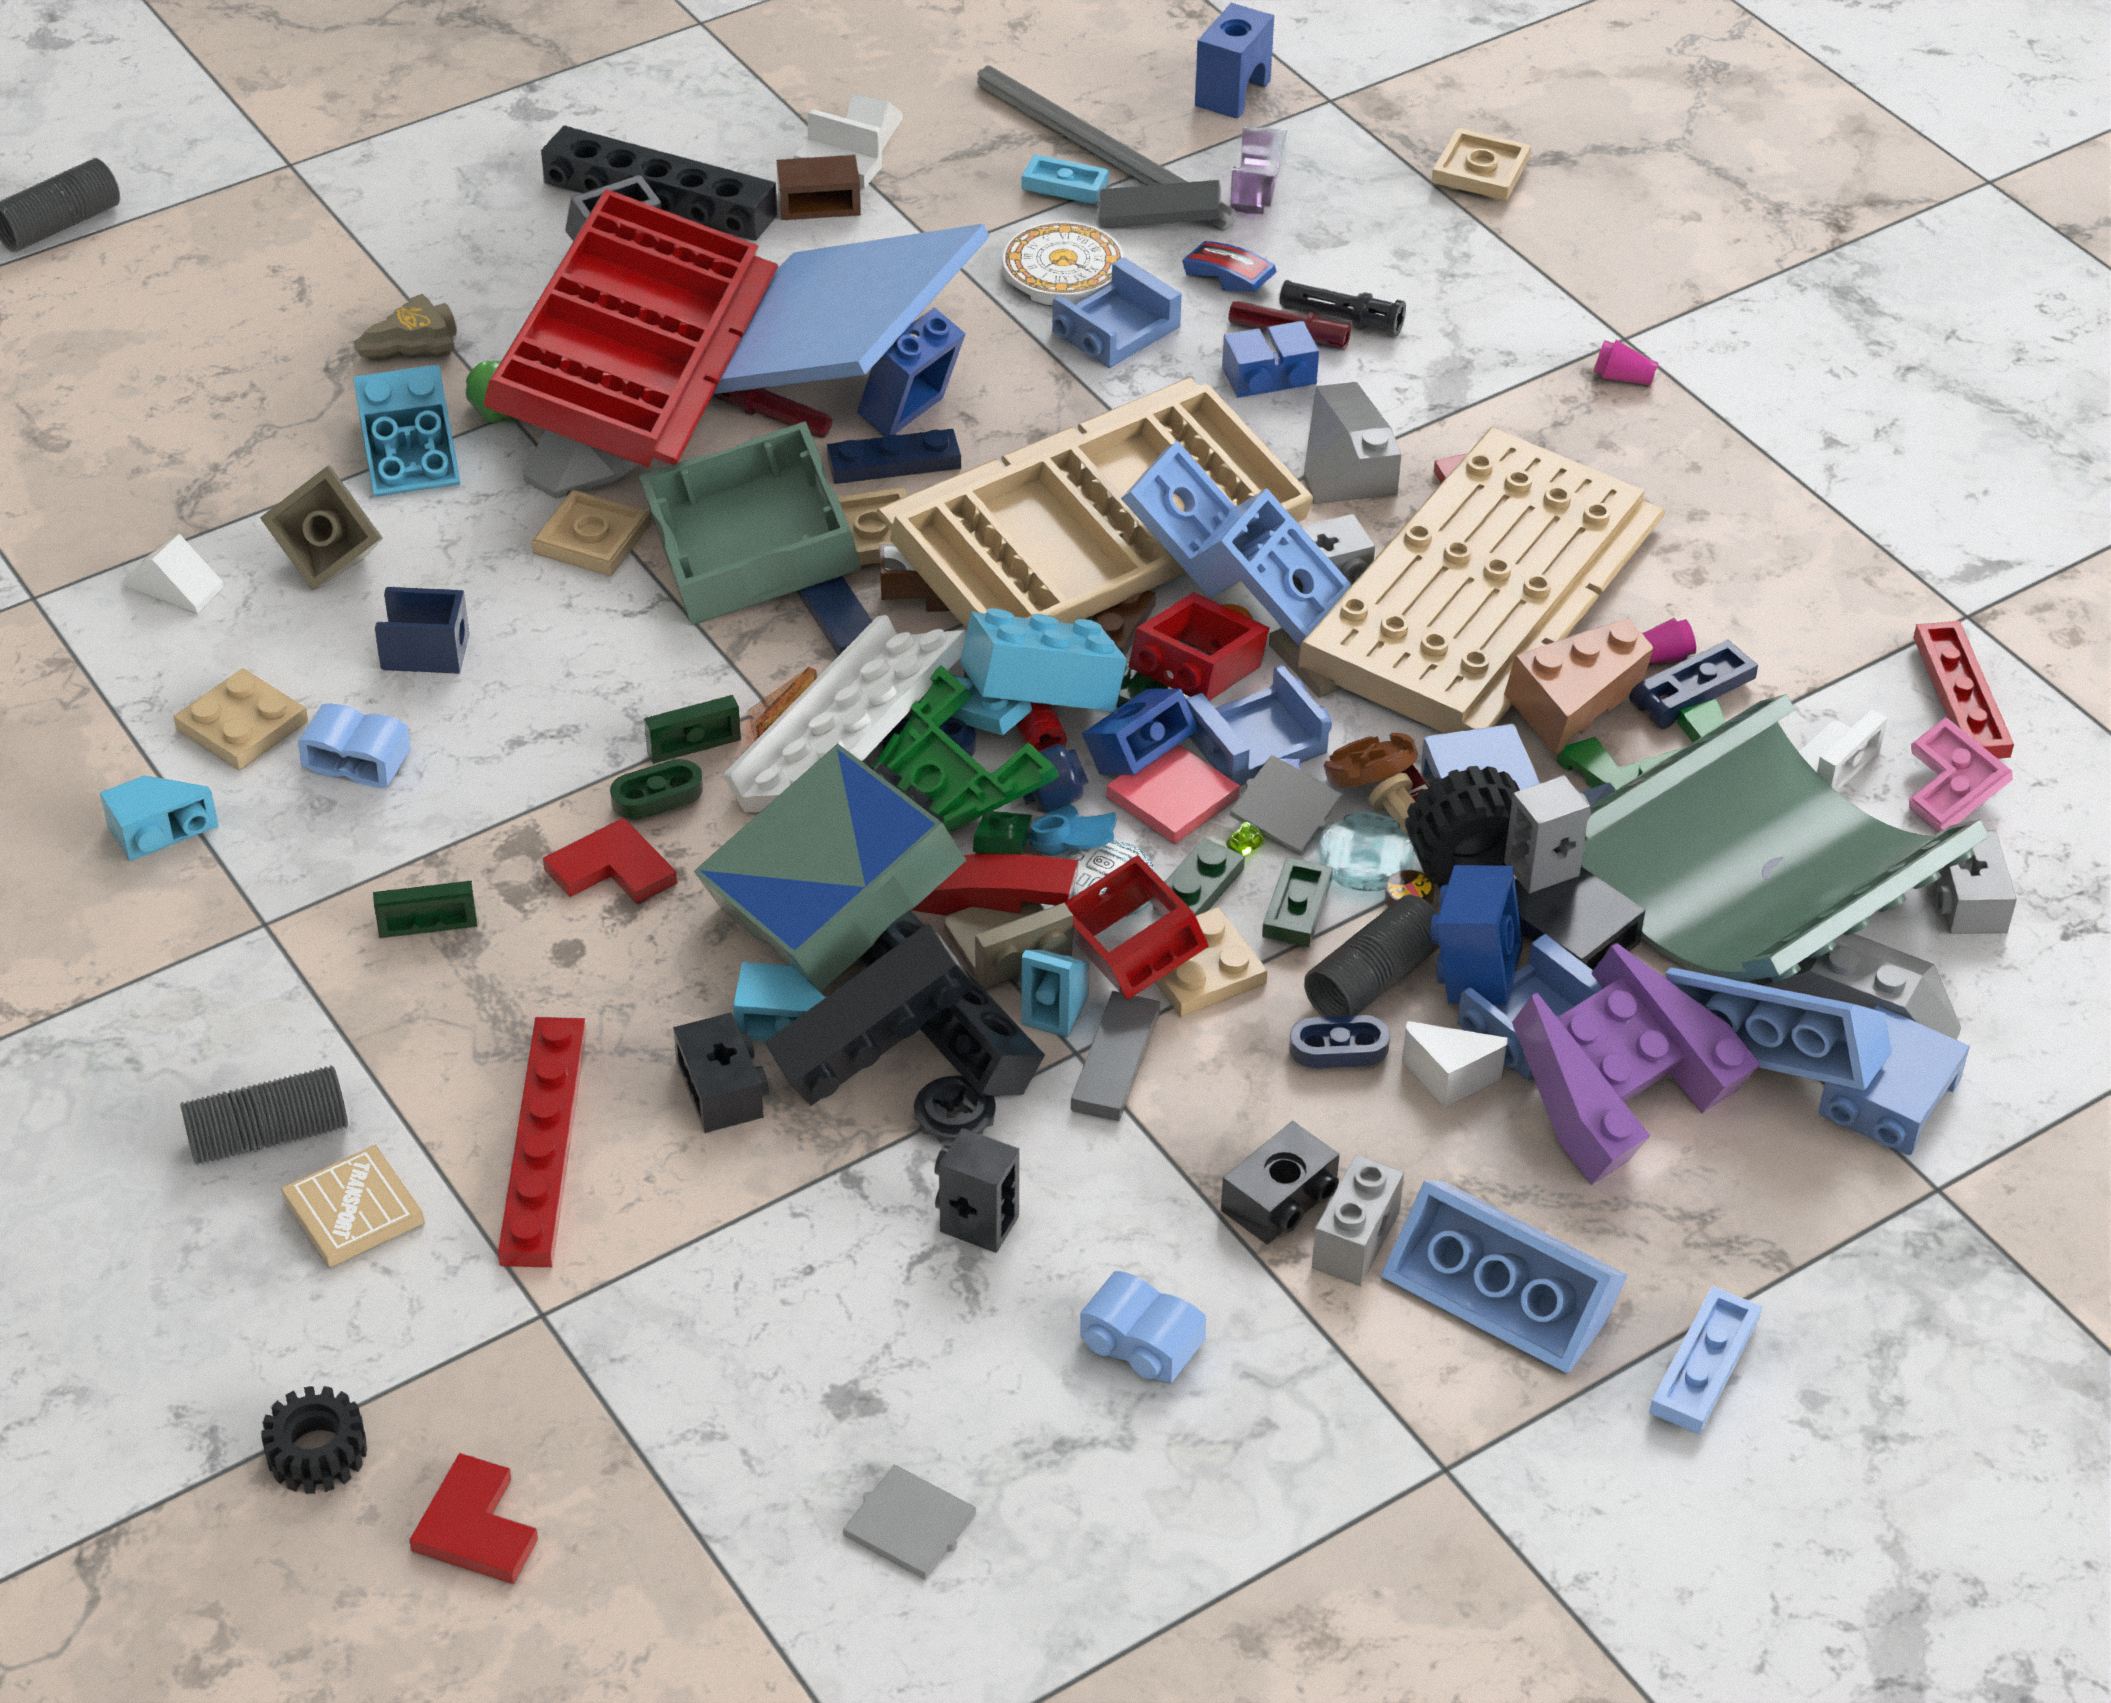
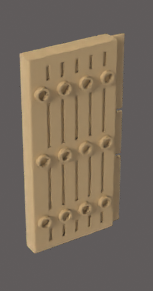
[877,377,1313,629]
[1298,427,1666,734]

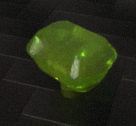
[1226,822,1264,855]

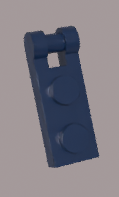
[1629,639,1758,729]

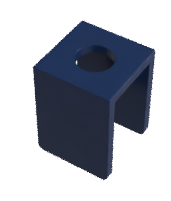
[375,587,470,674]

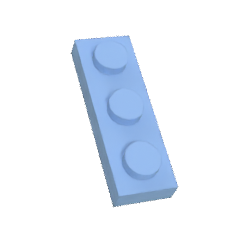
[1649,1286,1762,1434]

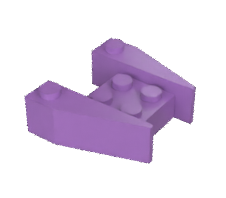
[1512,943,1761,1185]

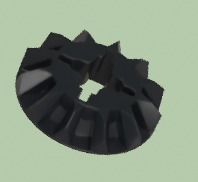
[914,1076,996,1144]

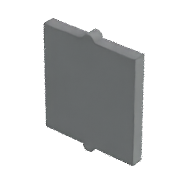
[1230,754,1342,855]
[843,1464,976,1580]

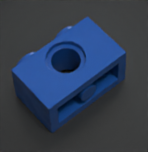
[1082,689,1199,775]

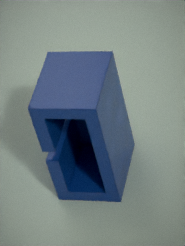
[1222,321,1319,398]

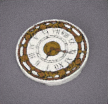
[1003,221,1124,306]

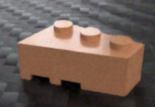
[1504,617,1654,756]

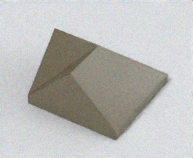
[260,465,383,591]

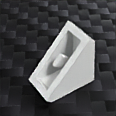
[846,93,903,150]
[123,534,224,614]
[1402,1021,1508,1107]

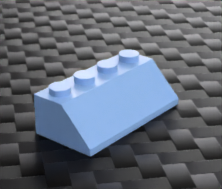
[1665,967,1892,1090]
[1381,1181,1628,1373]

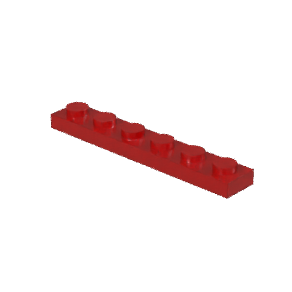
[498,1017,587,1267]

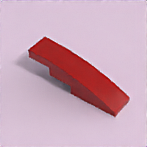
[911,854,1078,916]

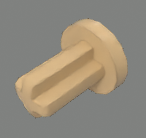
[1368,773,1415,837]

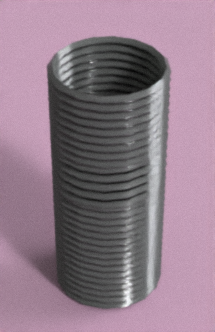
[0,158,120,252]
[1304,894,1440,1017]
[180,1065,348,1166]

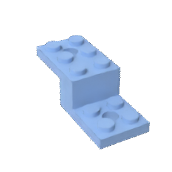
[1121,441,1352,647]

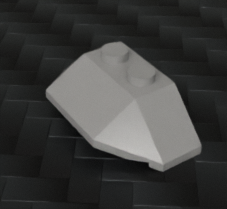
[523,429,639,499]
[1758,933,1961,1040]

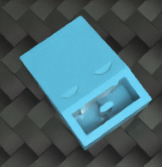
[353,365,460,497]

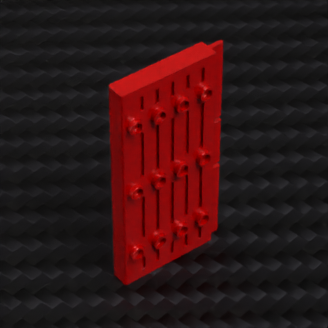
[484,189,778,468]

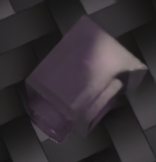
[1230,126,1288,215]

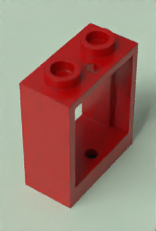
[1128,592,1270,701]
[1064,855,1209,1000]

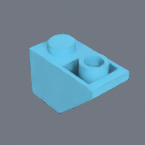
[100,775,219,861]

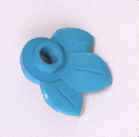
[1028,804,1117,856]

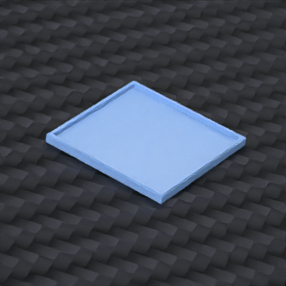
[713,223,989,394]

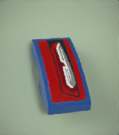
[1182,241,1277,292]

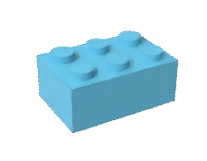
[960,608,1127,712]

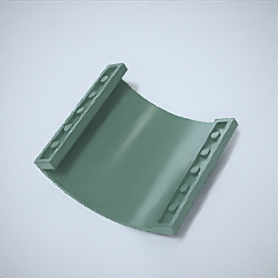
[1581,694,1989,982]

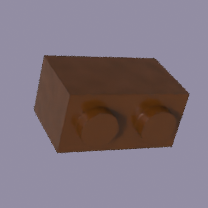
[776,155,861,221]

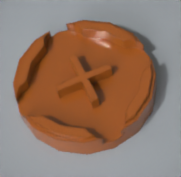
[1323,733,1418,787]

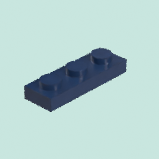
[827,429,961,484]

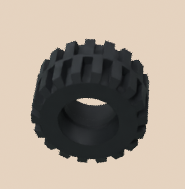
[1405,766,1520,889]

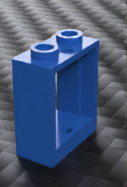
[857,307,966,437]

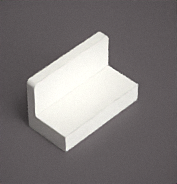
[794,109,882,188]
[1799,710,1887,791]

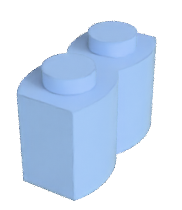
[298,703,411,788]
[1080,1271,1206,1383]

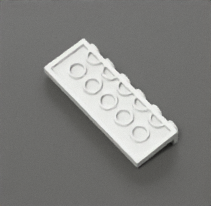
[724,615,966,813]

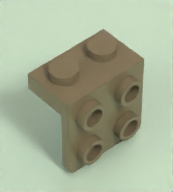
[944,901,1073,988]

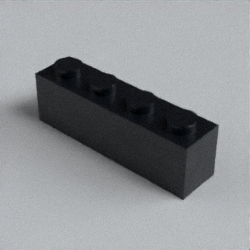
[764,923,975,1106]

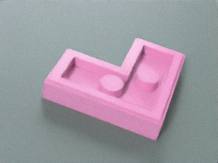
[1908,717,2013,833]

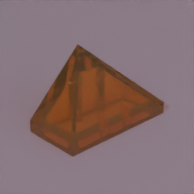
[747,667,817,741]

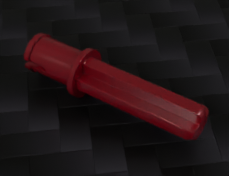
[1228,301,1351,350]
[714,388,833,438]

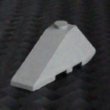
[1304,382,1401,504]

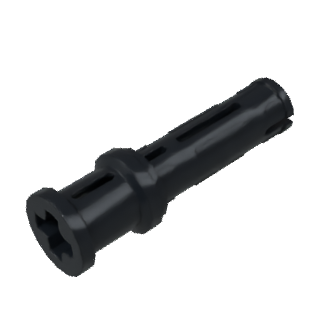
[1279,280,1406,337]

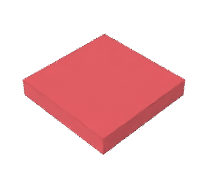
[1106,744,1240,844]

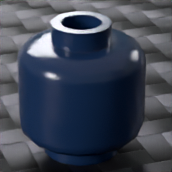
[1022,744,1089,813]

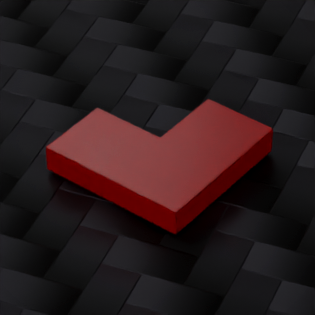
[543,817,677,904]
[409,1453,538,1584]

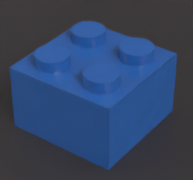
[1431,865,1523,1005]

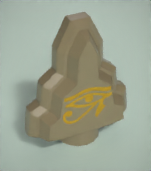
[354,294,457,360]

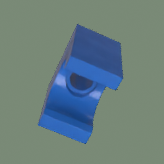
[1195,3,1275,119]

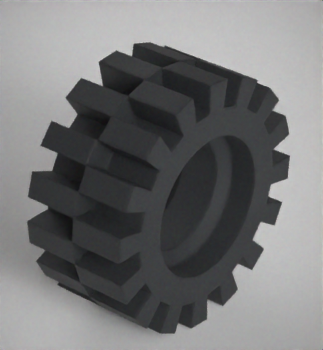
[261,1386,367,1494]

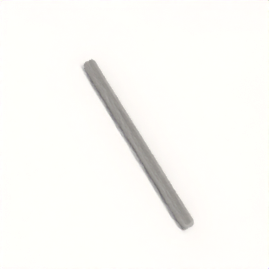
[977,65,1236,230]

